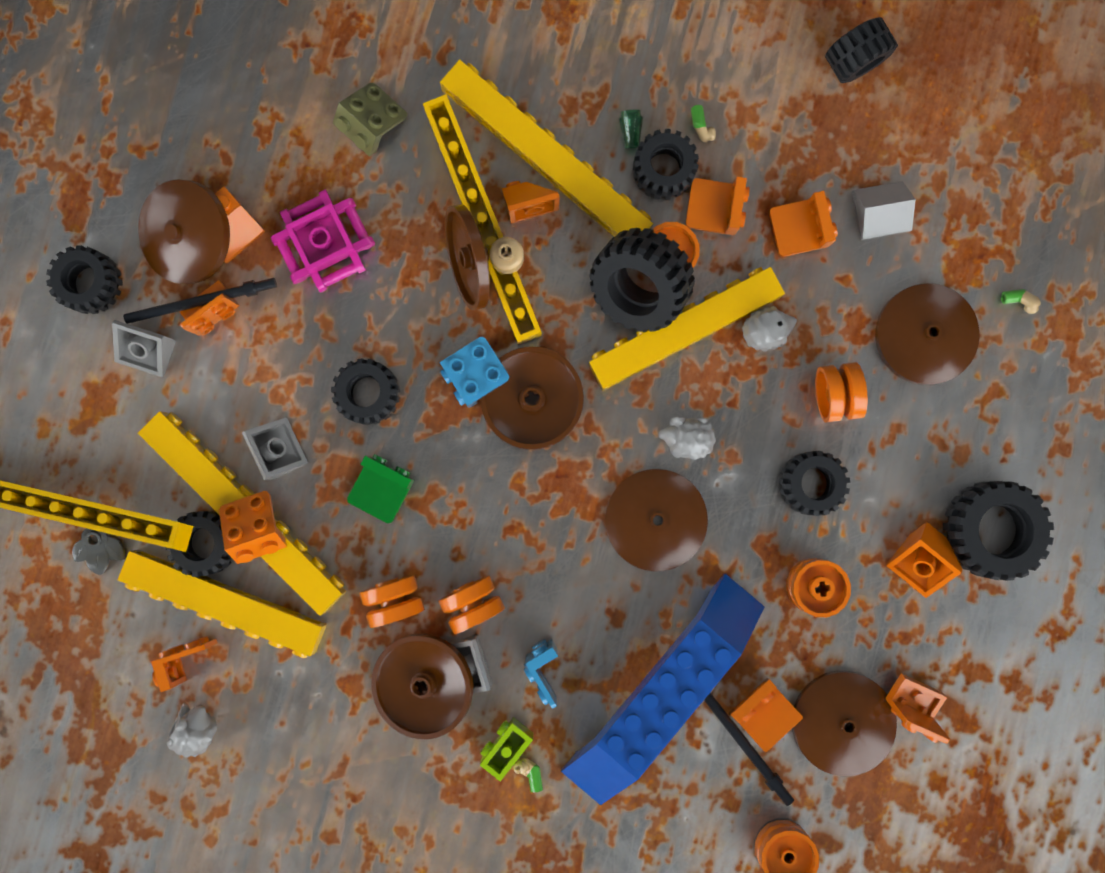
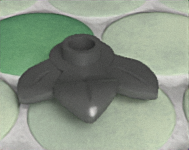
[72,528,125,575]

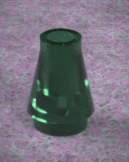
[618,109,643,149]

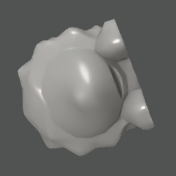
[742,306,797,352]
[658,417,716,460]
[166,703,218,758]

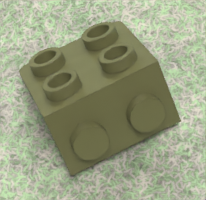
[333,83,407,157]

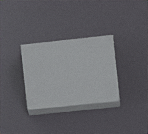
[852,181,916,240]
[112,320,176,377]
[242,417,308,480]
[449,634,493,693]

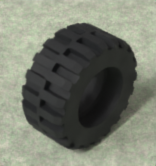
[589,228,695,332]
[943,481,1054,581]

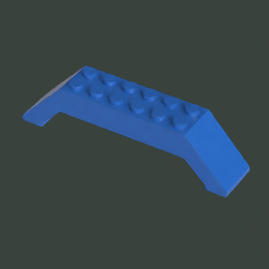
[561,573,765,805]

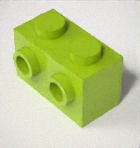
[480,717,534,782]

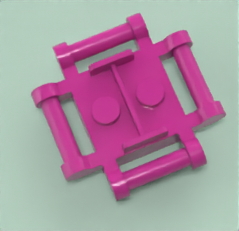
[271,189,375,293]

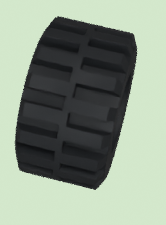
[825,17,898,83]
[632,129,699,200]
[46,245,123,314]
[331,358,400,425]
[779,451,850,516]
[165,511,232,577]

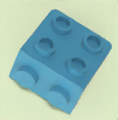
[440,337,509,408]
[524,639,558,709]

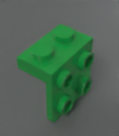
[347,454,415,523]

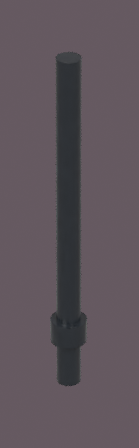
[123,278,277,324]
[704,692,794,806]

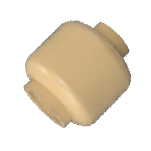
[490,237,524,274]

